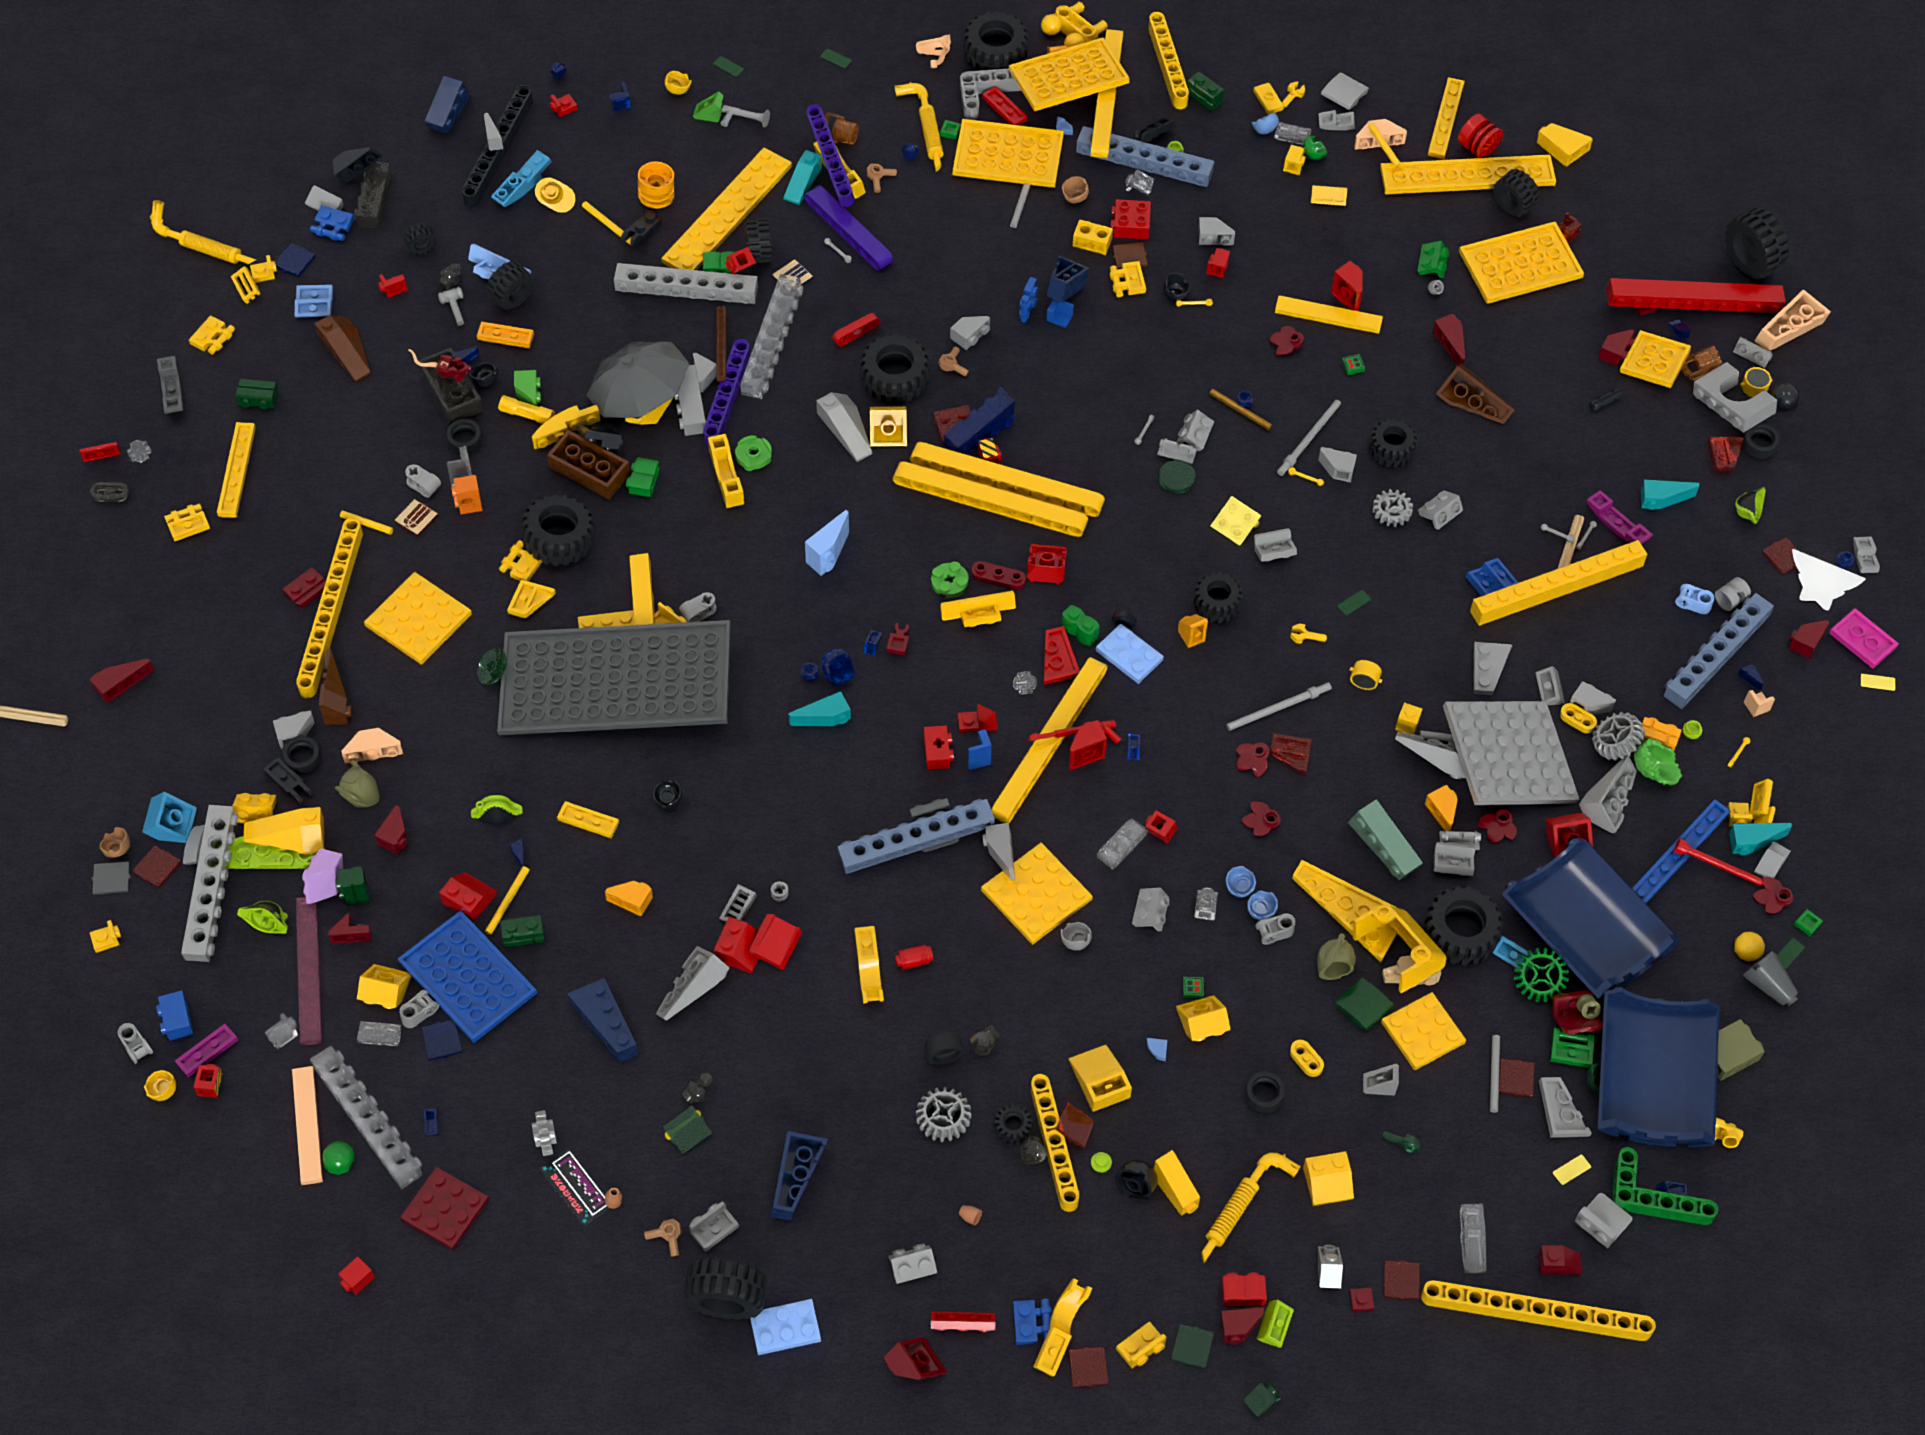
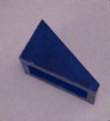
[1669,320,1691,340]
[452,346,479,364]
[863,630,882,656]
[1738,664,1764,690]
[1127,734,1140,760]
[510,838,525,867]
[423,1108,438,1135]
[1656,1180,1688,1196]

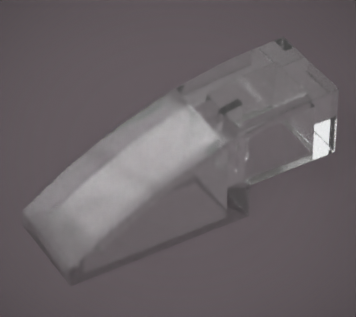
[1459,1204,1486,1273]

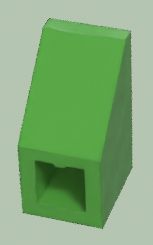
[514,370,541,406]

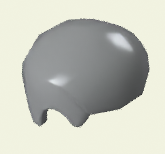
[1060,922,1092,951]

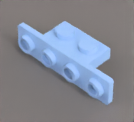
[468,244,531,279]

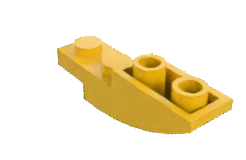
[532,405,600,449]

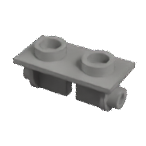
[1733,337,1773,368]
[1157,438,1197,464]
[1439,830,1481,850]

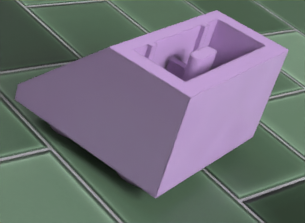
[302,848,343,904]

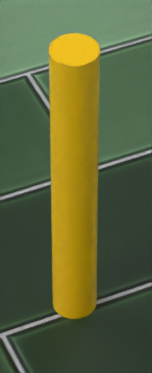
[1368,123,1401,168]
[340,510,393,535]

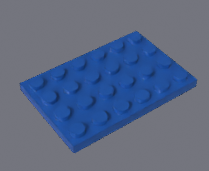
[397,910,537,1043]

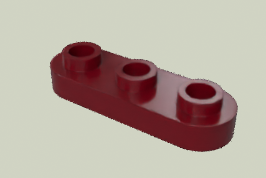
[971,561,1026,590]

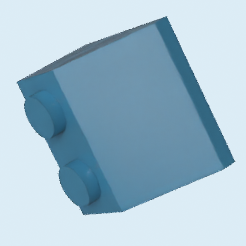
[142,792,197,843]

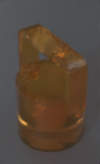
[825,112,859,145]
[1681,345,1722,380]

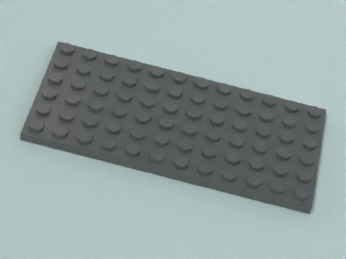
[497,620,731,735]

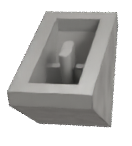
[693,353,716,393]
[1363,1064,1399,1096]

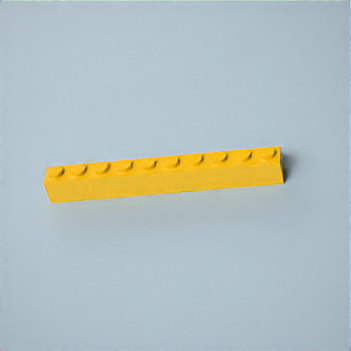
[1470,540,1647,626]

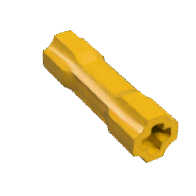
[498,395,555,424]

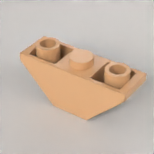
[1354,119,1407,150]
[342,728,403,764]

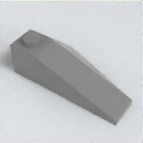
[816,392,872,462]
[1395,731,1466,779]
[1579,756,1637,833]
[656,946,730,1021]

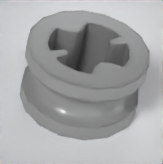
[771,881,789,902]

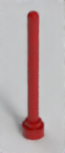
[1673,838,1763,886]

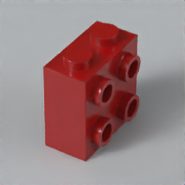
[1111,199,1151,240]

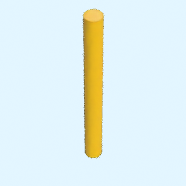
[582,201,632,245]
[485,866,530,935]

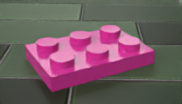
[1829,608,1899,669]

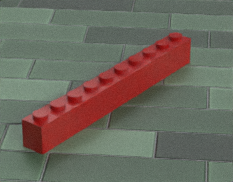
[1606,278,1786,314]

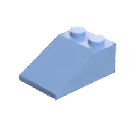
[805,510,849,576]

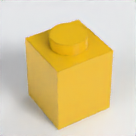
[1396,702,1422,734]

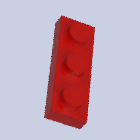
[982,86,1027,126]
[931,1311,995,1332]

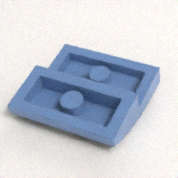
[295,285,333,318]

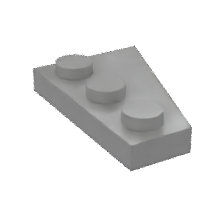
[1473,642,1512,695]
[1539,1077,1592,1138]

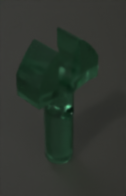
[1382,1131,1421,1153]

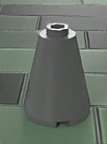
[1743,950,1798,1006]

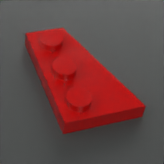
[1044,626,1080,685]

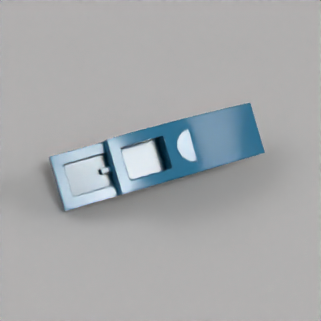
[491,150,552,207]

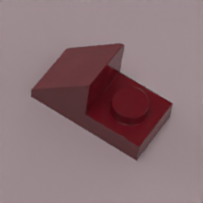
[328,913,372,944]

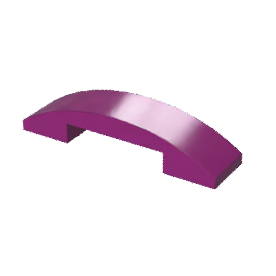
[1587,490,1653,544]

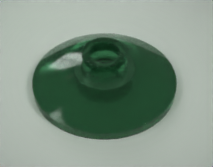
[477,648,507,685]

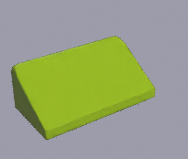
[1257,1300,1294,1348]

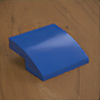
[1465,558,1518,596]

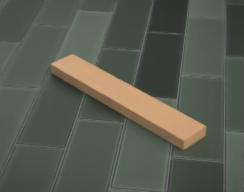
[292,1066,323,1185]

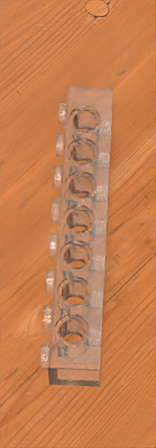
[740,274,803,399]
[310,1046,423,1190]

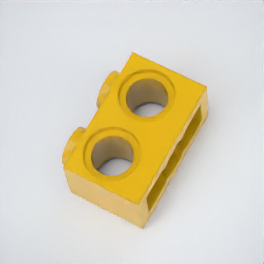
[1073,220,1113,255]

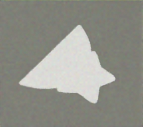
[1792,549,1866,611]

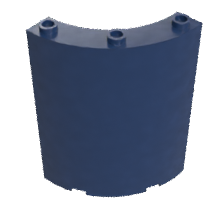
[1502,838,1681,999]
[1598,987,1720,1147]

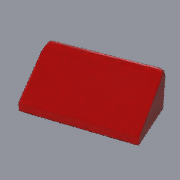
[79,442,121,462]

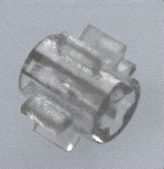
[127,440,152,463]
[1013,671,1037,695]

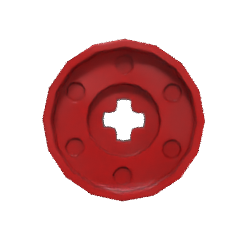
[1457,113,1504,158]

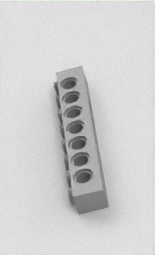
[614,263,758,304]
[181,805,238,962]

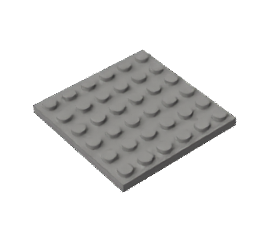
[1443,701,1580,805]

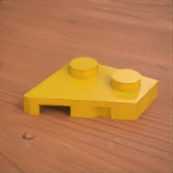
[507,580,556,619]

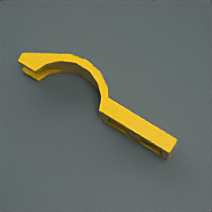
[855,926,884,1003]
[1033,1279,1092,1376]

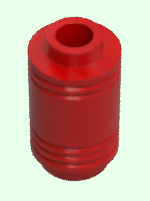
[895,944,933,970]

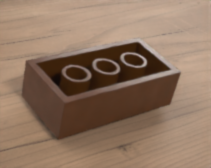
[547,430,630,500]

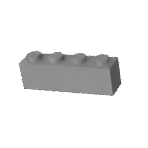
[674,365,706,436]

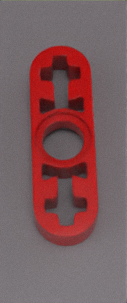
[832,313,880,347]

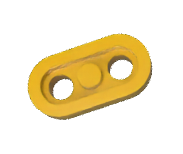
[1560,703,1597,733]
[1290,1040,1324,1077]

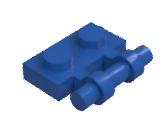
[310,205,354,241]
[1019,277,1038,323]
[1013,1299,1052,1345]

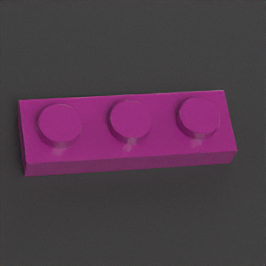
[175,1024,238,1078]

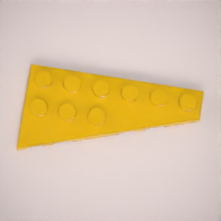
[1292,860,1398,962]

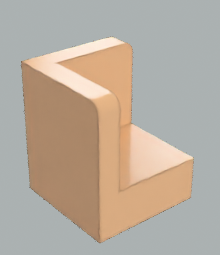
[1744,690,1775,717]

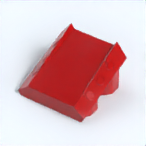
[1027,544,1067,585]
[748,914,802,970]

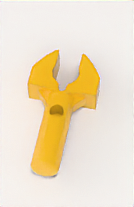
[1282,82,1305,107]
[1290,624,1327,644]

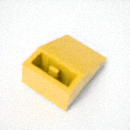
[1069,1045,1132,1112]

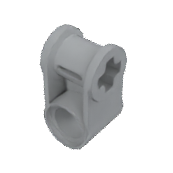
[405,464,441,498]
[679,592,717,622]
[1255,913,1295,945]
[400,990,439,1028]
[118,1023,153,1064]

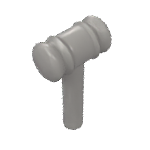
[438,287,464,326]

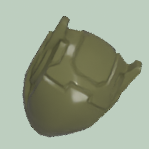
[335,761,380,808]
[1317,933,1356,980]

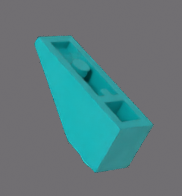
[784,150,822,205]
[1640,480,1699,510]
[788,691,851,726]
[1729,823,1792,855]

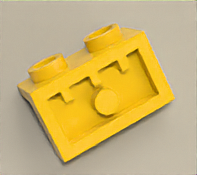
[1116,1321,1166,1368]

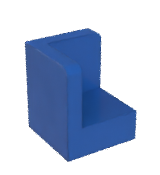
[1046,300,1074,328]

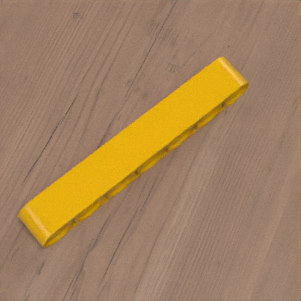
[1149,12,1189,109]
[1031,1074,1079,1212]

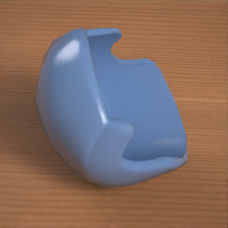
[1251,113,1279,134]
[1225,866,1256,898]
[1247,890,1278,921]

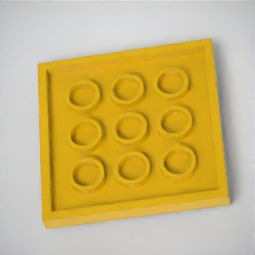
[364,572,472,665]
[981,843,1093,945]

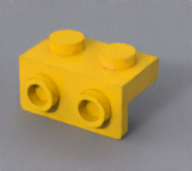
[232,793,277,823]

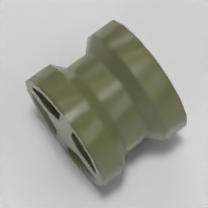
[1576,994,1601,1019]

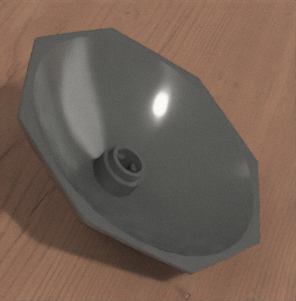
[587,342,689,418]

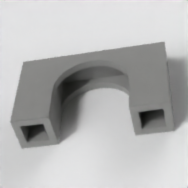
[1693,362,1777,433]

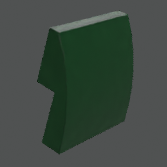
[1335,978,1394,1031]

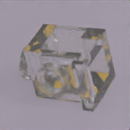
[1194,887,1218,920]

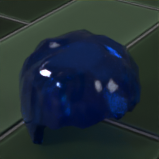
[822,649,855,685]

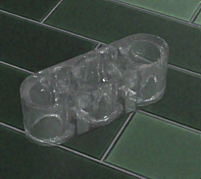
[1097,818,1148,869]

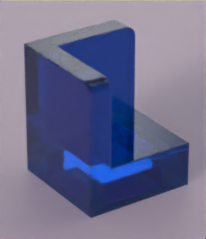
[609,82,631,111]

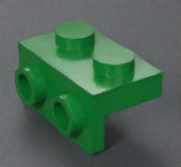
[1417,241,1449,278]

